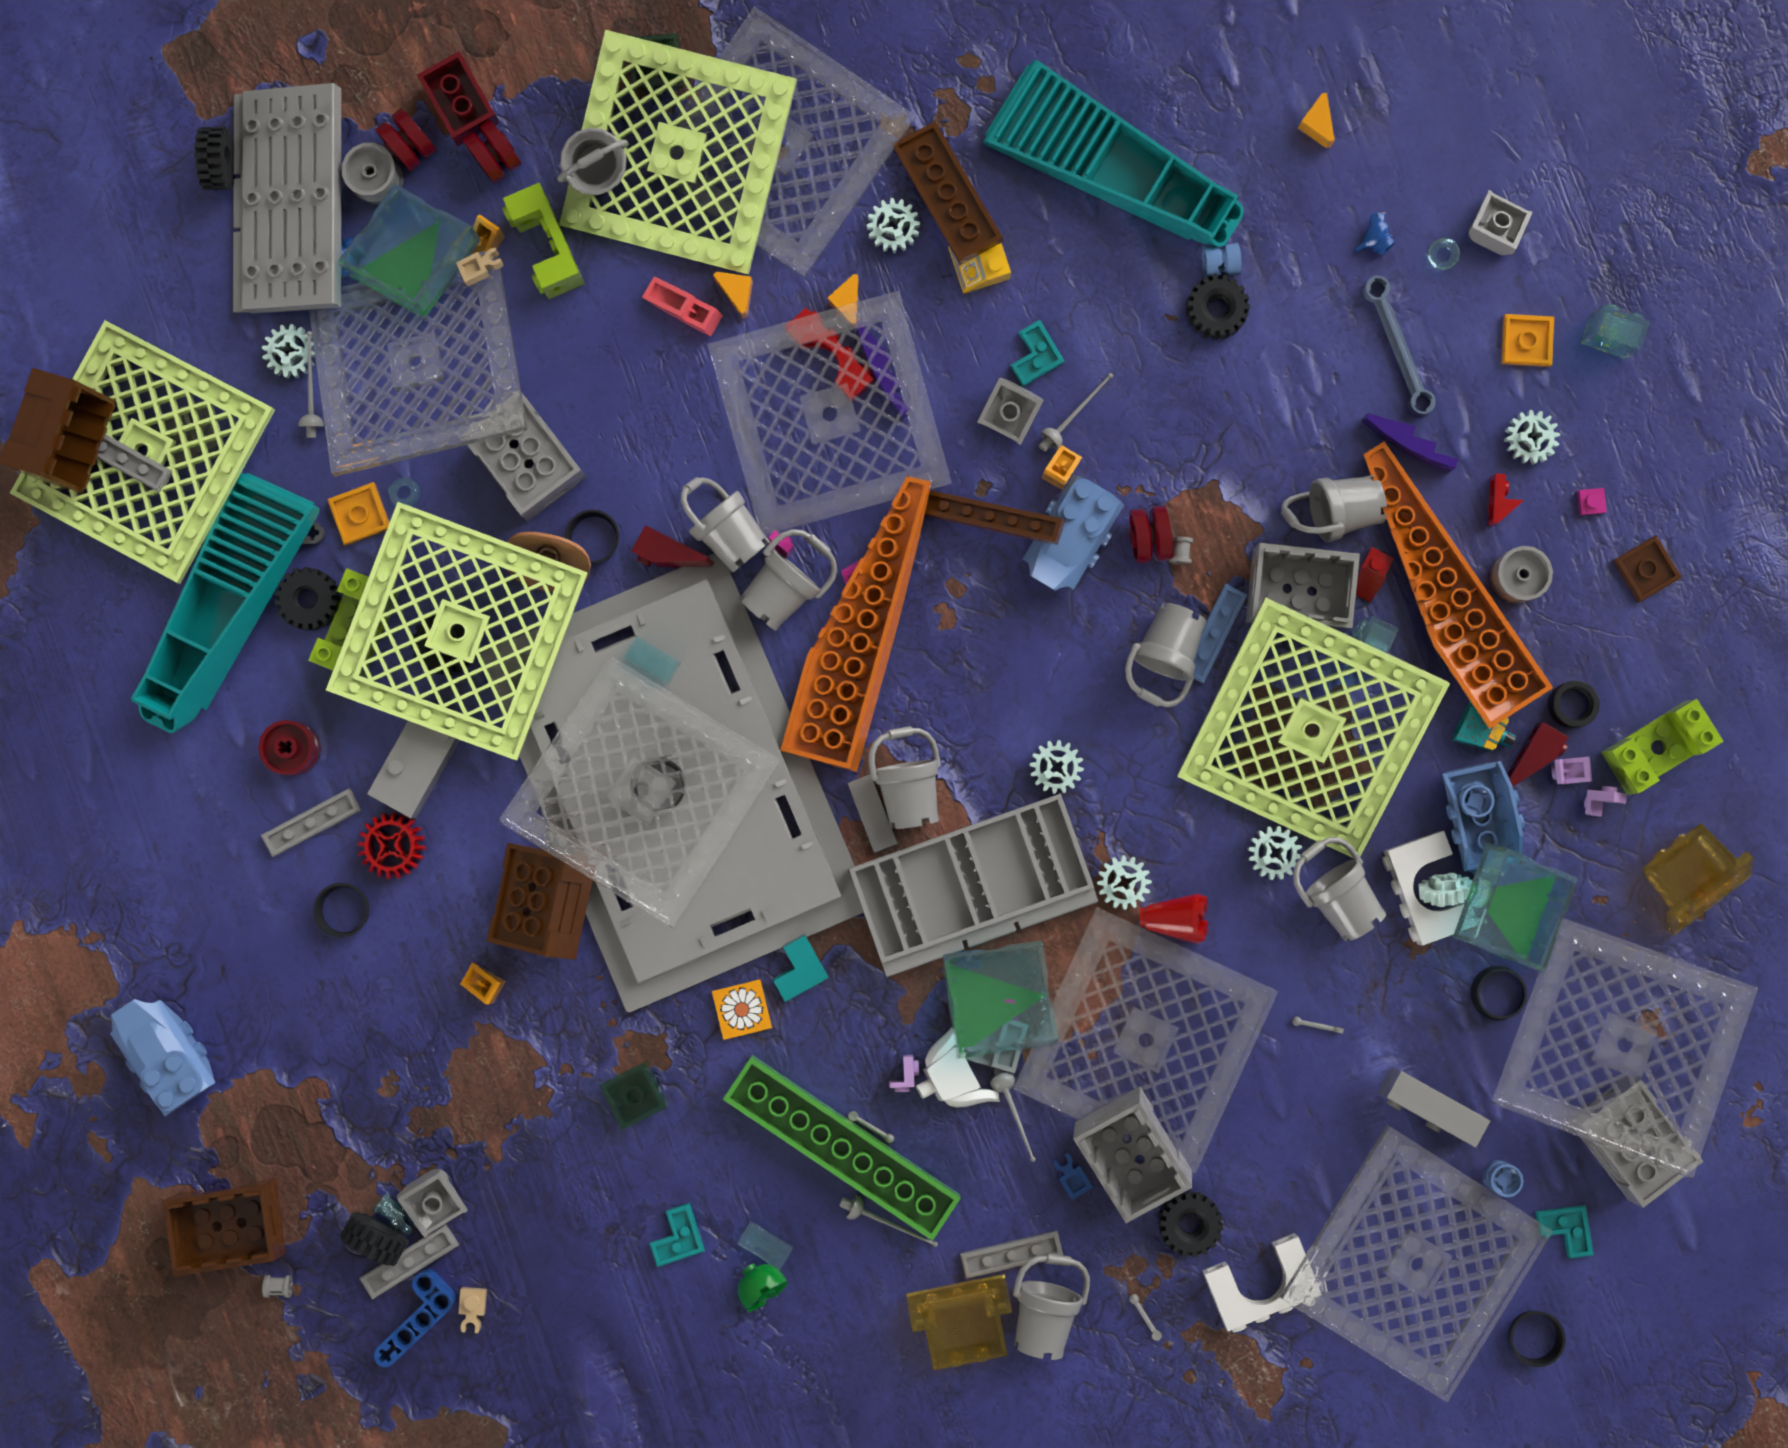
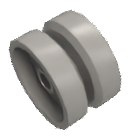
[342,143,404,205]
[1490,546,1553,604]

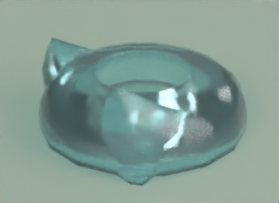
[1428,237,1460,270]
[388,477,421,507]

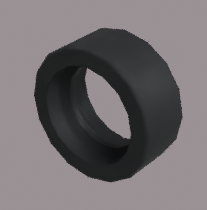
[1549,681,1600,728]

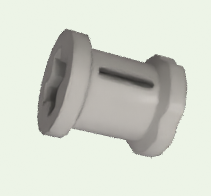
[1169,536,1193,564]
[262,1275,293,1298]

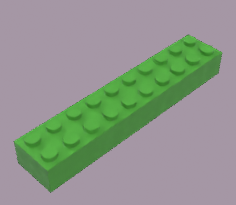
[723,1055,961,1241]

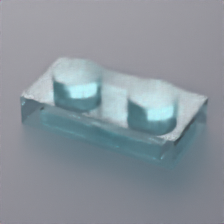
[624,636,681,683]
[737,1221,793,1270]

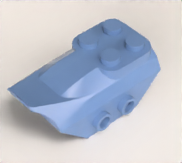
[1023,475,1124,591]
[1442,761,1525,879]
[110,999,215,1117]

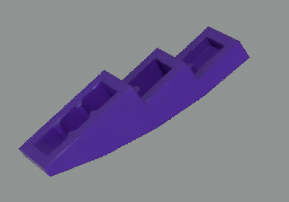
[856,322,910,419]
[1362,413,1458,472]

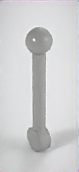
[1292,1016,1344,1034]
[848,1111,894,1143]
[1129,1294,1162,1341]

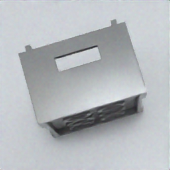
[461,391,587,522]
[1245,543,1360,633]
[1567,1075,1704,1208]
[1073,1086,1192,1223]

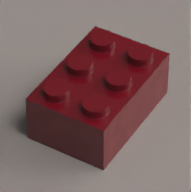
[417,51,500,147]

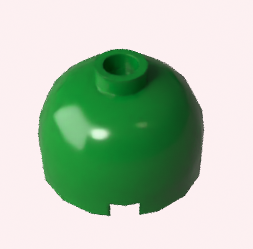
[737,1263,788,1312]

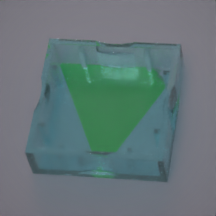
[338,184,481,319]
[1452,843,1578,973]
[942,941,1059,1059]

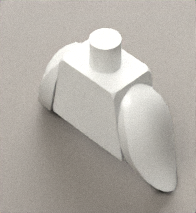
[916,1023,1000,1108]

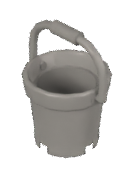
[557,128,629,195]
[1281,475,1387,543]
[681,477,770,573]
[739,529,837,631]
[1125,603,1206,708]
[869,726,941,829]
[1293,837,1386,941]
[1013,1253,1090,1360]

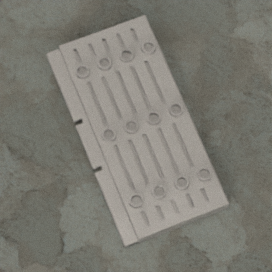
[233,83,341,314]
[849,794,1098,977]

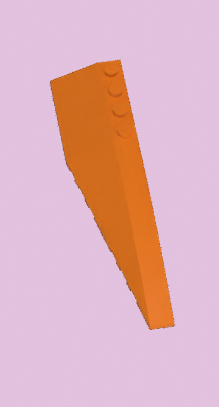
[1363,441,1553,729]
[780,476,931,772]

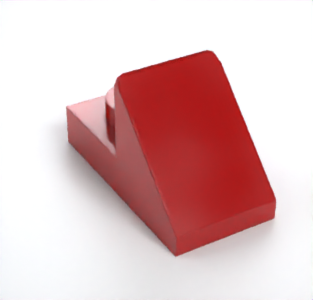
[1488,473,1524,526]
[1356,547,1394,603]

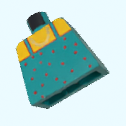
[1450,700,1516,751]

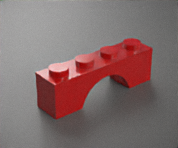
[784,308,874,403]

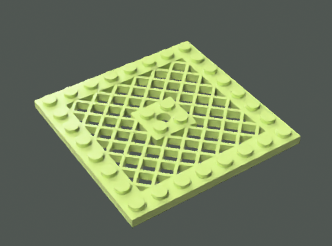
[559,30,797,275]
[10,320,275,584]
[326,502,588,761]
[1177,597,1450,858]

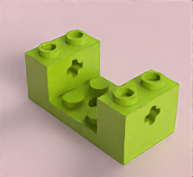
[502,182,585,299]
[308,568,400,678]
[1601,699,1724,795]

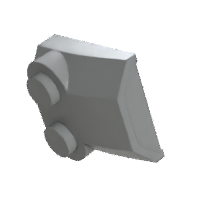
[1468,190,1533,255]
[977,377,1044,445]
[397,1169,467,1238]

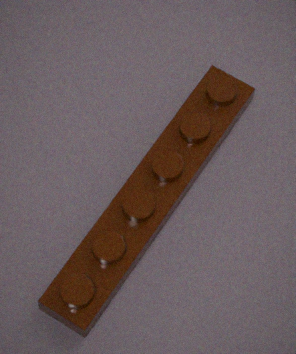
[924,490,1065,545]

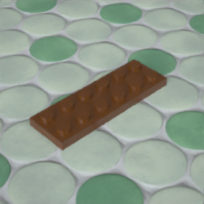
[892,121,1004,265]

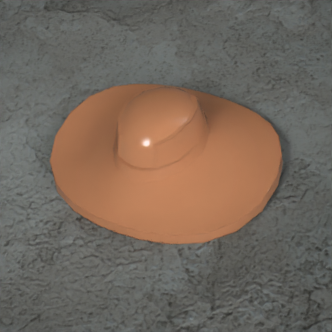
[507,532,591,592]

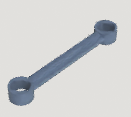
[1363,276,1436,417]

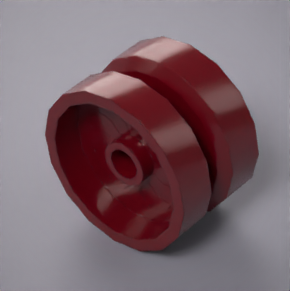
[375,108,437,172]
[461,119,522,185]
[1129,505,1173,564]
[258,720,321,776]

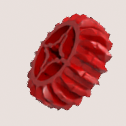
[357,812,426,879]

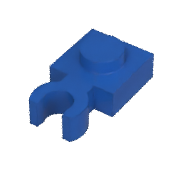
[1053,1152,1093,1200]

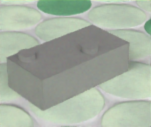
[367,721,460,819]
[1377,1067,1490,1147]

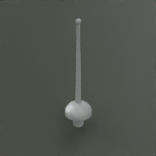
[298,331,324,438]
[1038,373,1113,452]
[990,1069,1036,1162]
[839,1195,938,1247]

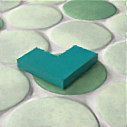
[1010,320,1065,387]
[773,934,829,1002]
[649,1202,705,1267]
[1535,1204,1594,1259]

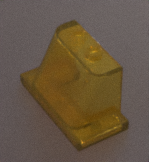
[1642,823,1754,935]
[906,1274,1012,1370]

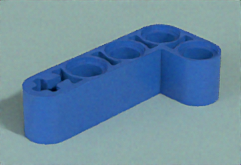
[374,1269,456,1367]

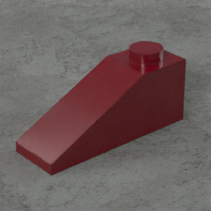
[631,525,715,567]
[1507,722,1569,786]

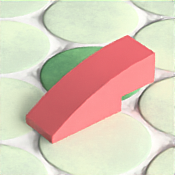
[642,276,723,337]

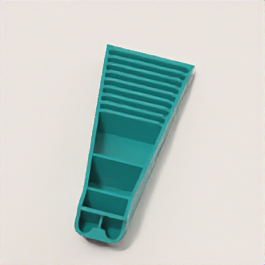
[983,59,1244,247]
[131,473,319,733]

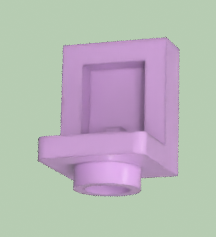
[1552,757,1592,785]
[1584,786,1627,817]
[889,1055,919,1092]

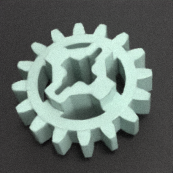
[867,198,920,253]
[262,324,318,379]
[1504,410,1560,465]
[1029,740,1084,794]
[1247,826,1302,880]
[1097,855,1152,910]
[1419,873,1474,907]

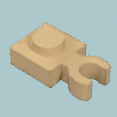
[456,248,504,287]
[459,1287,487,1333]

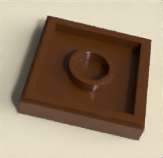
[1612,535,1682,603]

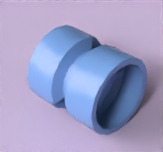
[1202,243,1242,278]
[1455,783,1495,817]
[1482,1160,1524,1197]

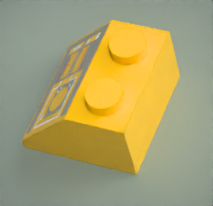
[948,243,1011,294]

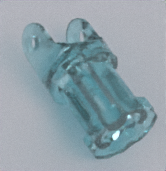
[373,1193,415,1235]

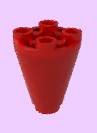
[1140,894,1208,944]

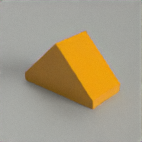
[1298,93,1335,148]
[463,214,505,257]
[713,272,753,319]
[828,274,859,329]
[1041,445,1082,490]
[460,962,506,1005]

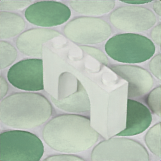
[1382,831,1479,945]
[1202,1233,1321,1332]

